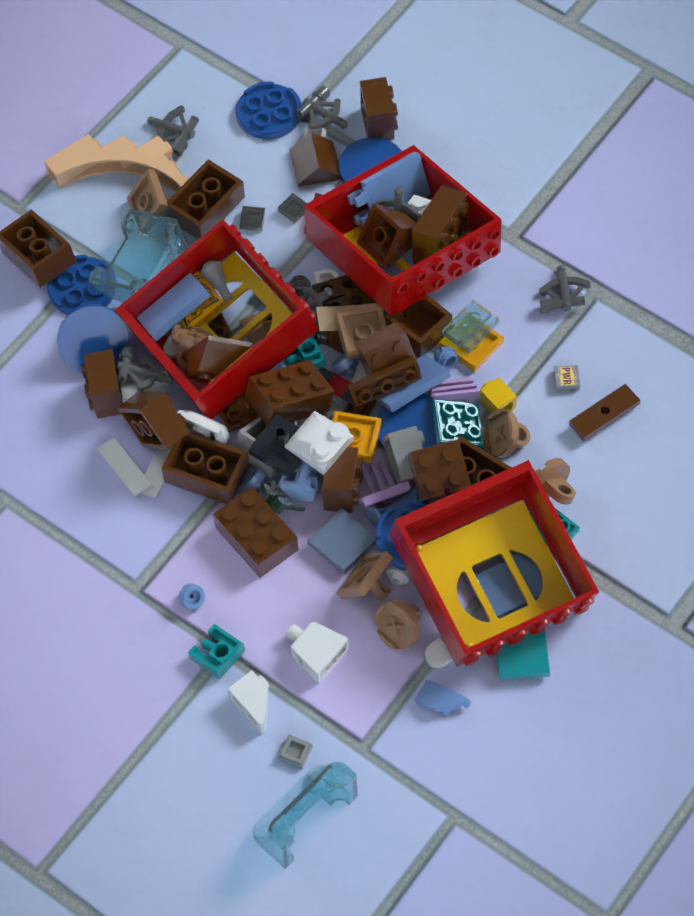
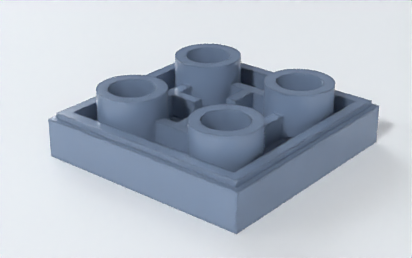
[308,508,376,574]

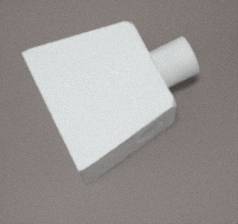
[286,622,349,684]

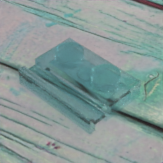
[442,300,499,354]

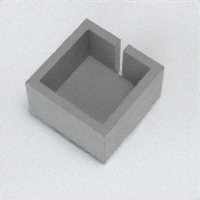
[382,426,425,485]

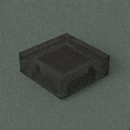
[278,193,307,223]
[239,206,265,231]

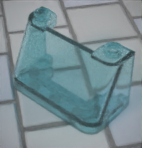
[88,209,188,303]
[253,762,358,869]

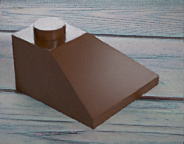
[357,203,416,268]
[187,335,252,383]

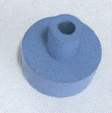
[331,354,356,376]
[241,467,266,492]
[179,583,205,610]

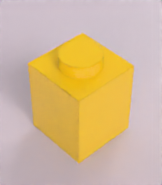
[479,377,517,414]

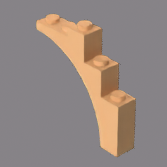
[44,134,189,193]

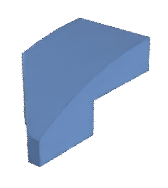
[414,680,472,716]

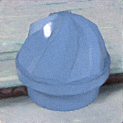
[434,346,458,370]

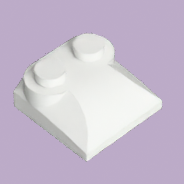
[177,410,230,444]
[285,411,354,475]

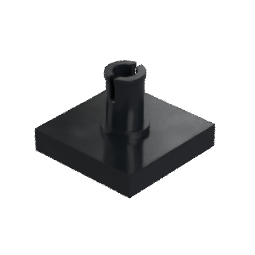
[248,414,303,478]

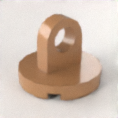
[171,324,213,369]
[483,409,530,458]
[535,458,576,505]
[374,600,422,650]

